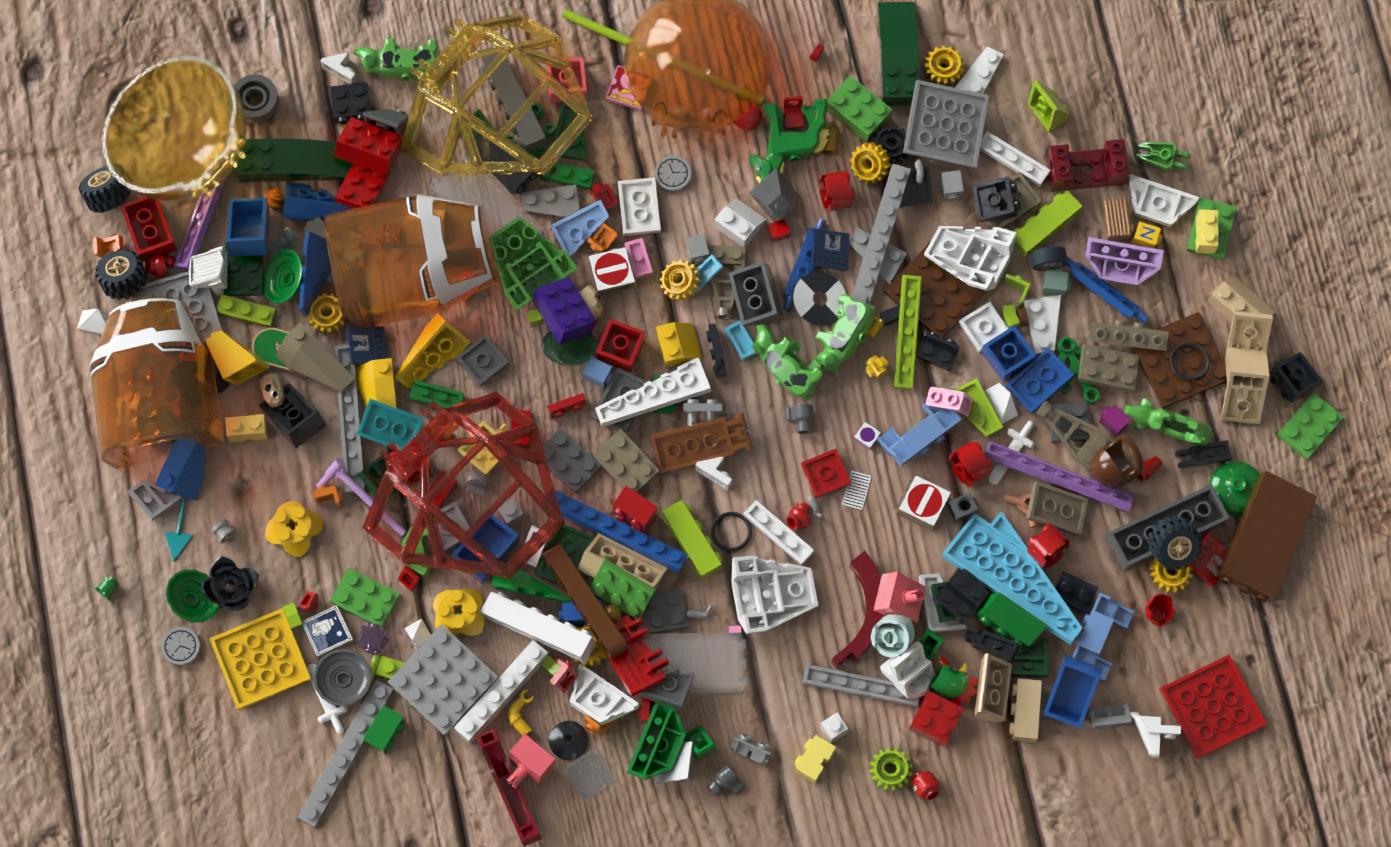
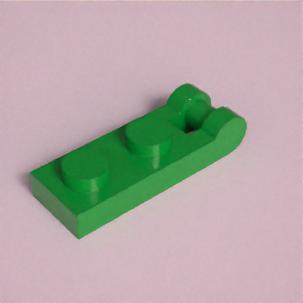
[540,159,595,190]

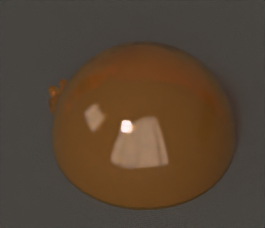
[624,0,771,144]

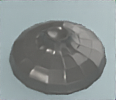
[313,649,372,706]

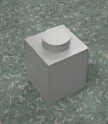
[940,170,964,201]
[686,233,709,265]
[496,498,524,528]

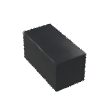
[880,305,900,327]

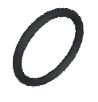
[1170,342,1210,381]
[711,512,752,551]

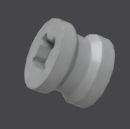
[211,519,236,543]

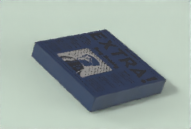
[810,229,850,271]
[346,326,388,365]

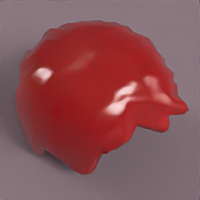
[734,102,762,131]
[1145,594,1175,628]

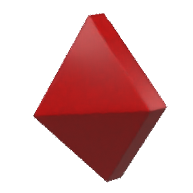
[398,565,420,592]
[298,591,319,611]

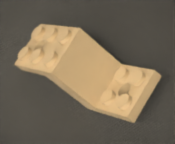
[1221,311,1273,424]

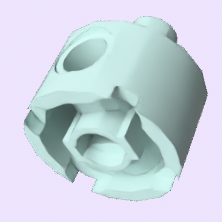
[871,613,915,657]

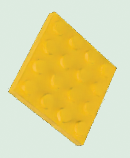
[209,608,312,711]

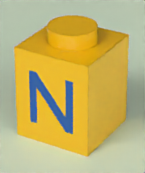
[1132,221,1162,248]

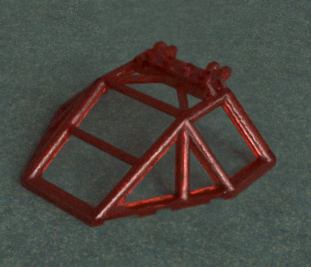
[362,392,565,579]

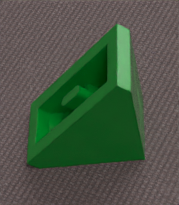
[919,628,945,661]
[685,725,715,761]

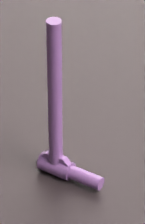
[316,458,407,537]

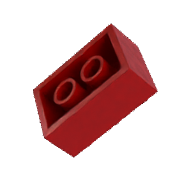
[335,117,403,175]
[120,193,177,262]

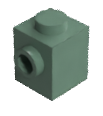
[1042,269,1071,297]

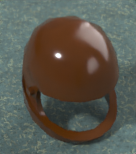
[1091,434,1144,488]

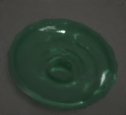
[541,331,598,366]

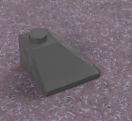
[363,109,409,136]
[749,168,800,221]

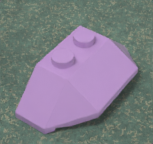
[1085,237,1164,286]

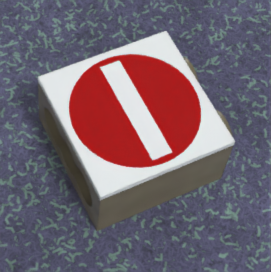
[589,247,635,297]
[896,476,951,531]

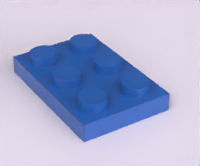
[1005,348,1074,414]

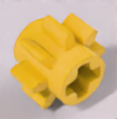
[865,355,889,379]

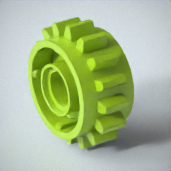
[869,747,912,791]

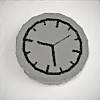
[654,155,692,193]
[161,627,201,666]

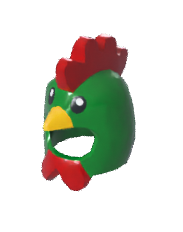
[931,656,978,706]

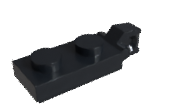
[706,323,727,378]
[964,630,1020,663]

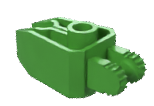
[1136,142,1191,173]

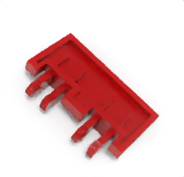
[593,615,669,697]

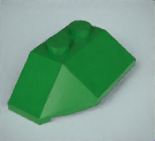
[626,702,687,780]

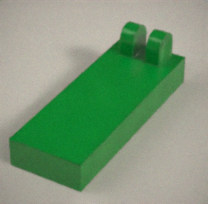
[409,380,464,413]

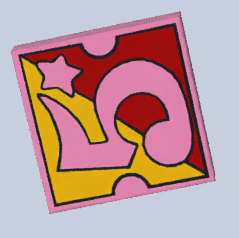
[606,65,653,111]

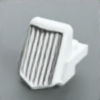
[189,246,228,296]
[880,641,935,699]
[1130,712,1181,759]

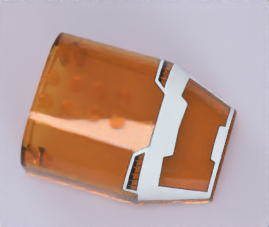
[324,194,498,326]
[90,296,224,469]

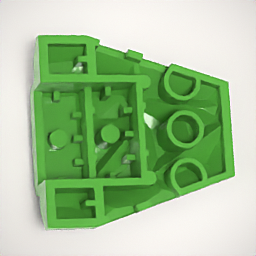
[488,216,578,311]

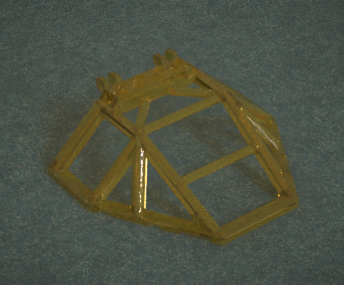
[401,13,593,175]

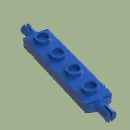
[782,218,826,312]
[1066,256,1149,323]

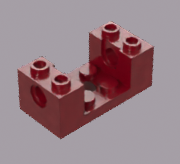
[1047,139,1130,192]

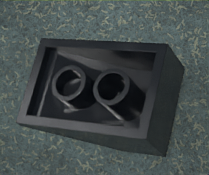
[259,383,327,449]

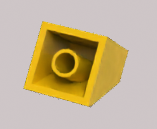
[205,331,270,386]

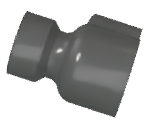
[785,404,813,434]
[707,765,745,797]

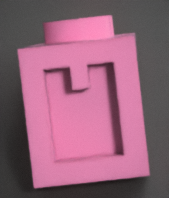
[926,387,973,417]

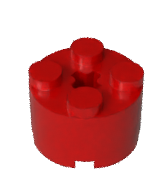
[818,171,855,212]
[949,441,993,487]
[1027,523,1071,569]

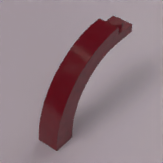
[831,550,882,668]
[476,728,542,847]

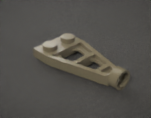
[708,245,745,320]
[1037,401,1113,470]

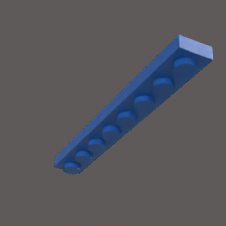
[542,488,688,573]

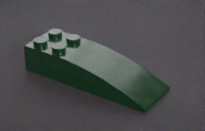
[878,2,920,106]
[237,138,352,182]

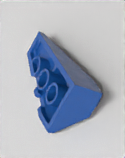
[283,181,360,221]
[299,231,338,317]
[155,414,208,500]

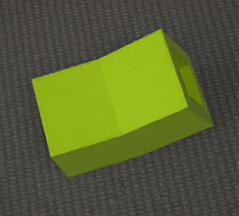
[1002,305,1020,328]
[527,309,545,326]
[283,602,302,629]
[540,655,561,677]

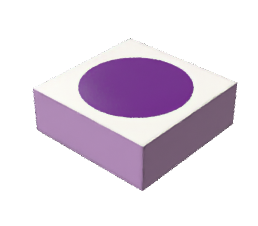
[854,422,881,449]

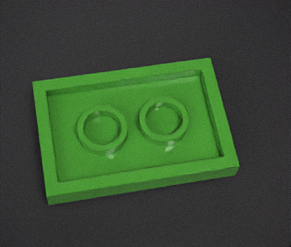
[1186,197,1236,260]
[1277,393,1344,460]
[590,559,656,619]
[330,568,400,629]

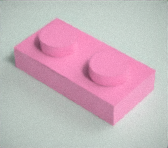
[624,238,653,279]

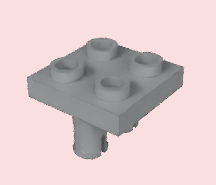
[684,399,722,426]

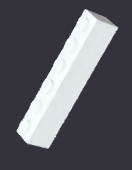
[480,592,596,663]
[454,640,548,745]

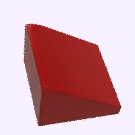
[767,220,791,242]

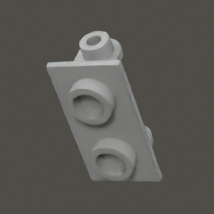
[731,733,773,764]

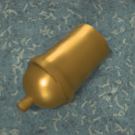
[821,120,841,156]
[604,605,621,622]

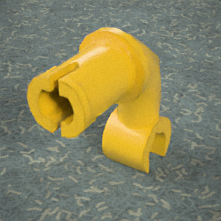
[508,690,534,737]

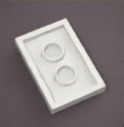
[618,177,661,236]

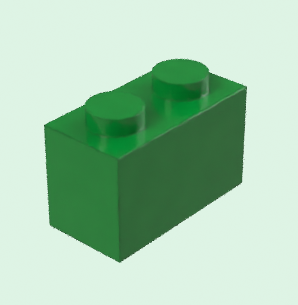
[363,705,406,754]

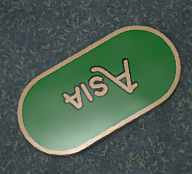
[252,328,304,376]

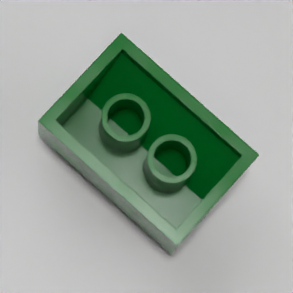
[976,592,1047,648]

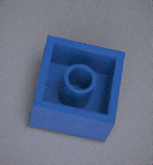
[981,325,1036,382]

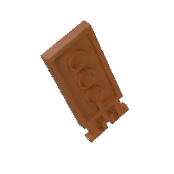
[650,412,753,473]

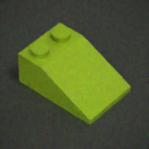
[1027,80,1069,132]

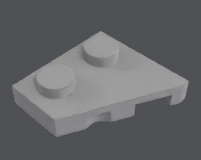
[128,480,182,521]

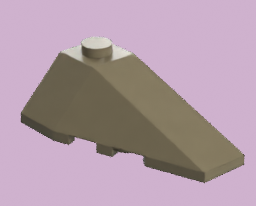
[276,323,356,393]

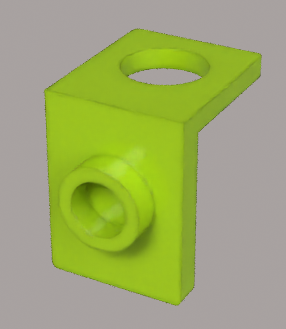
[1004,274,1030,309]

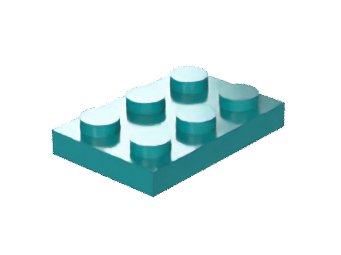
[356,399,424,452]

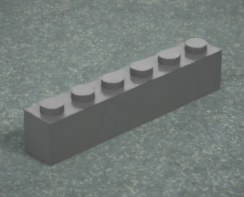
[481,50,547,155]

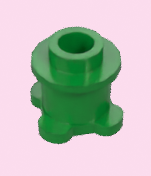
[93,576,119,601]

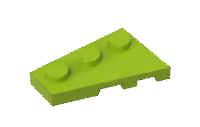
[954,378,1004,438]

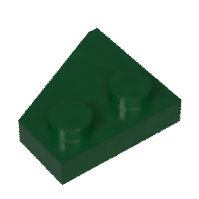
[357,454,397,504]

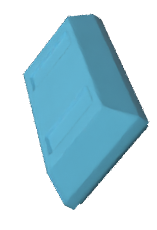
[696,254,723,293]
[724,320,756,361]

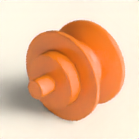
[265,188,284,209]

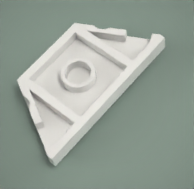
[1129,174,1199,227]
[570,664,640,726]

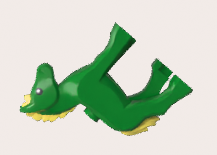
[749,99,830,184]

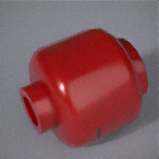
[911,770,941,801]

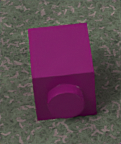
[1099,404,1131,438]

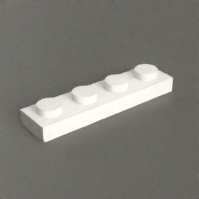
[980,131,1050,187]
[743,500,814,566]

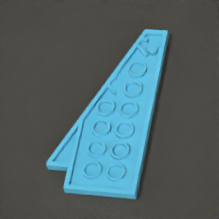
[941,511,1082,645]

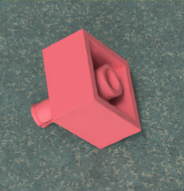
[874,572,926,624]
[507,734,555,788]

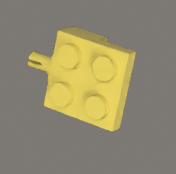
[457,421,512,476]

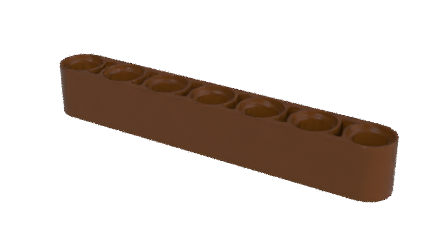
[542,544,628,659]

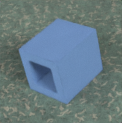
[583,357,614,389]

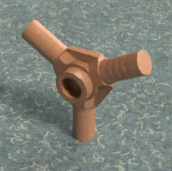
[1004,493,1038,528]

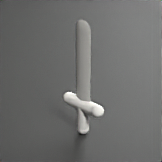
[988,421,1035,484]
[307,664,347,734]

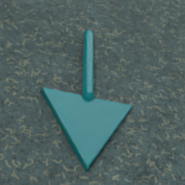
[164,498,193,561]

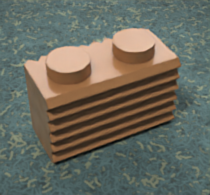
[1102,199,1134,241]

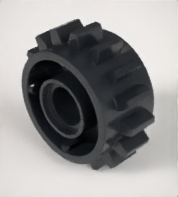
[871,124,908,164]

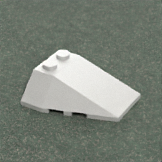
[924,226,1017,291]
[731,556,818,634]

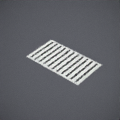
[842,471,871,510]

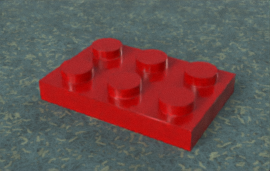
[335,163,391,213]

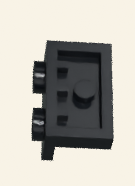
[916,332,960,372]
[1055,571,1099,614]

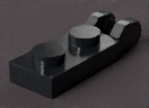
[1175,440,1232,469]

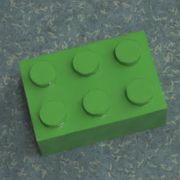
[827,76,892,143]

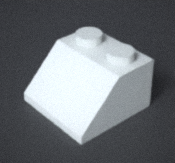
[714,198,767,247]

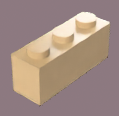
[1009,678,1042,743]

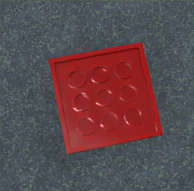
[1159,655,1267,759]

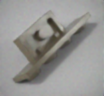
[1090,319,1169,351]

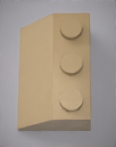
[1208,275,1276,334]
[974,654,1012,722]

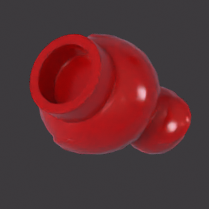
[145,253,176,278]
[786,503,812,530]

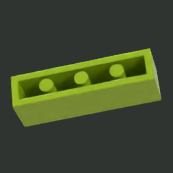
[1013,190,1082,259]
[662,500,723,580]

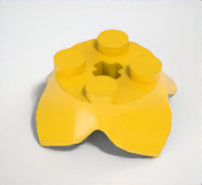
[265,501,324,558]
[433,588,484,636]

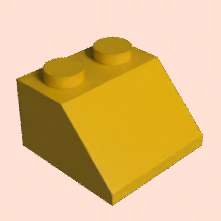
[656,322,702,369]

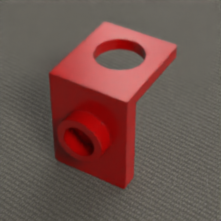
[783,96,804,129]

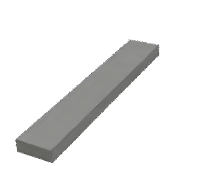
[802,664,920,708]

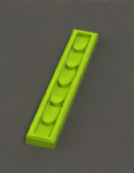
[894,275,922,390]

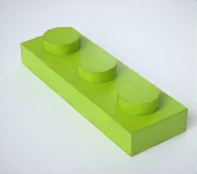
[216,294,276,328]

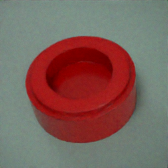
[809,43,825,62]

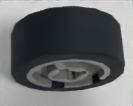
[1030,247,1068,271]

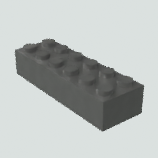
[1105,484,1230,572]

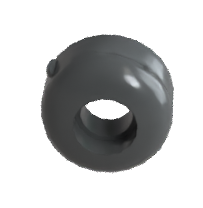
[231,74,280,124]

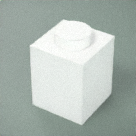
[820,712,848,744]

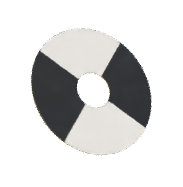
[793,272,846,326]

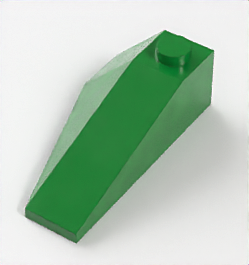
[492,562,571,603]

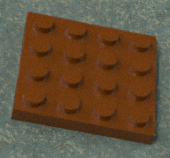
[884,243,987,339]
[1132,312,1227,409]

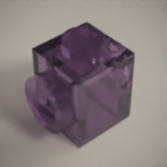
[357,623,389,654]

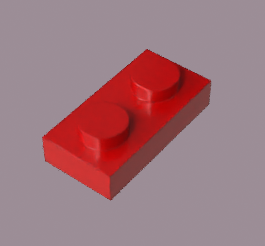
[547,393,586,418]

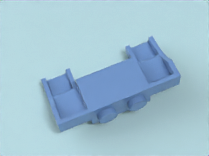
[876,403,962,467]
[1072,593,1134,682]

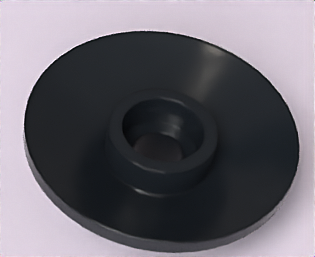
[549,721,588,760]

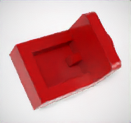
[637,698,655,724]

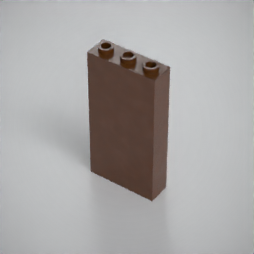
[1217,471,1317,603]

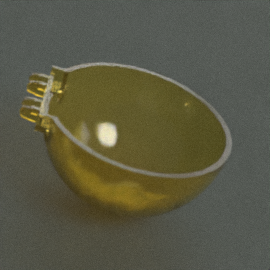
[102,56,247,201]

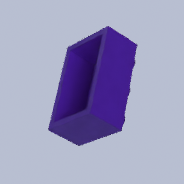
[533,277,596,345]

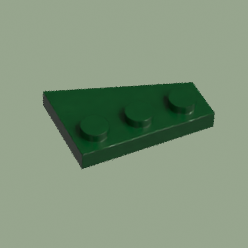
[551,102,588,162]

